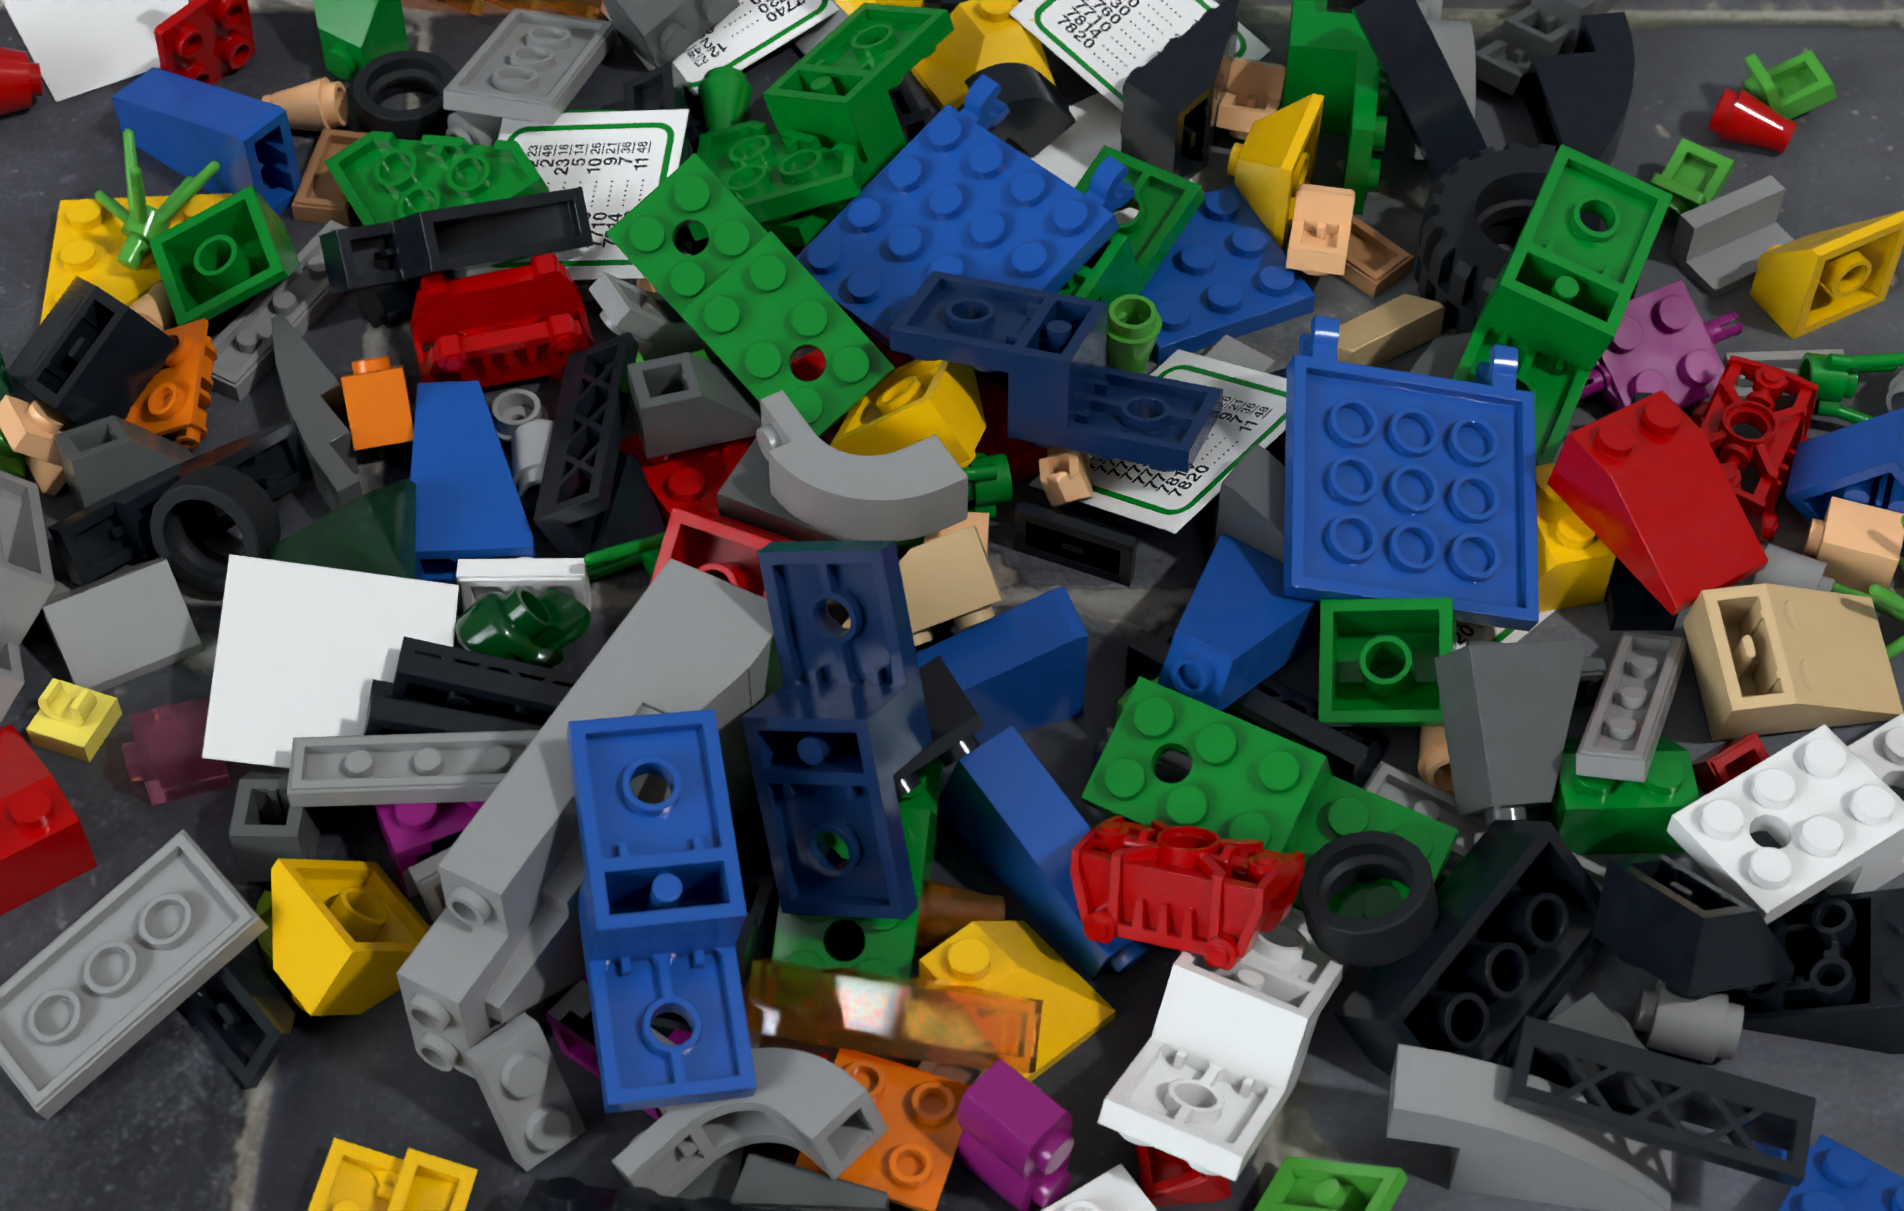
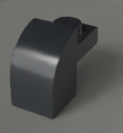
[956,62,1076,157]

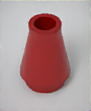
[1707,88,1797,154]

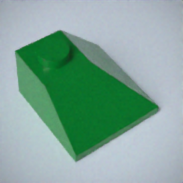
[313,0,409,82]

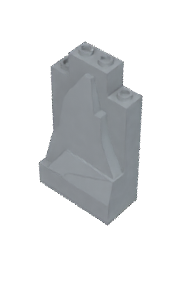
[396,558,784,1079]

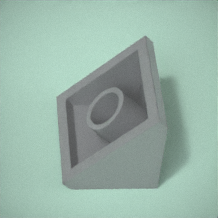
[40,556,204,692]

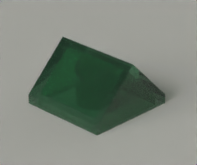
[268,478,416,579]

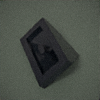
[581,452,666,567]
[1013,501,1137,587]
[180,954,298,1088]

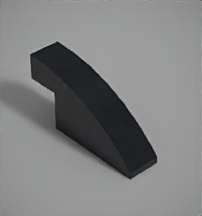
[1523,12,1635,166]
[319,187,594,295]

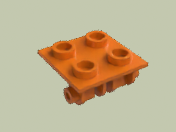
[125,318,217,450]
[795,1046,971,1211]

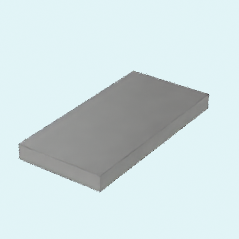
[443,8,617,125]
[0,829,268,1120]

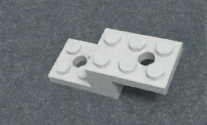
[1667,713,1904,924]
[1097,907,1351,1181]

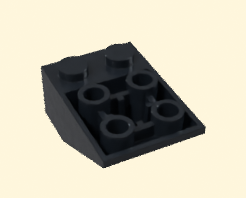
[1120,0,1240,180]
[6,275,178,426]
[1729,888,1904,1054]

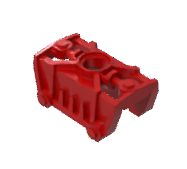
[410,253,595,388]
[1691,355,1819,544]
[1070,815,1304,971]

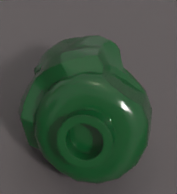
[455,586,591,668]

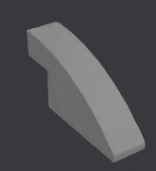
[0,470,55,722]
[1386,1044,1671,1211]

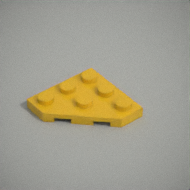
[40,193,233,325]

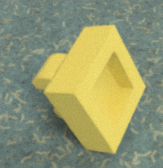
[26,678,122,763]

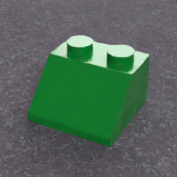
[148,185,300,326]
[1318,597,1457,727]
[1543,736,1700,855]

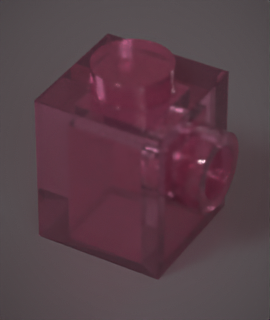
[122,696,232,806]

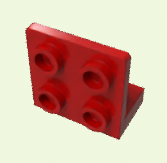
[154,0,256,85]

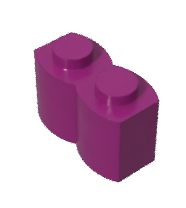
[957,1059,1074,1211]

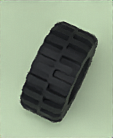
[1414,143,1640,334]

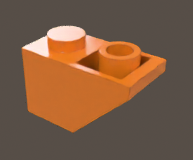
[341,355,414,451]

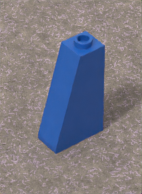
[112,67,301,215]
[405,381,536,585]
[1157,533,1321,711]
[916,586,1088,744]
[939,726,1152,980]

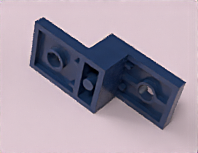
[890,271,1223,473]
[741,540,932,920]

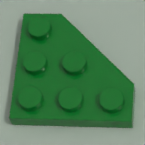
[688,120,862,241]
[324,131,549,285]

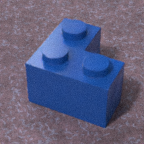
[1785,407,1904,554]

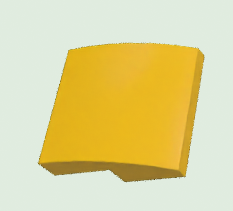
[308,1138,478,1211]

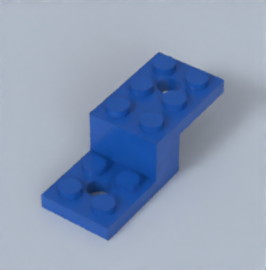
[566,709,757,1114]

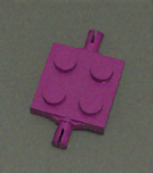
[1579,279,1743,412]

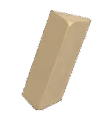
[1337,293,1445,367]

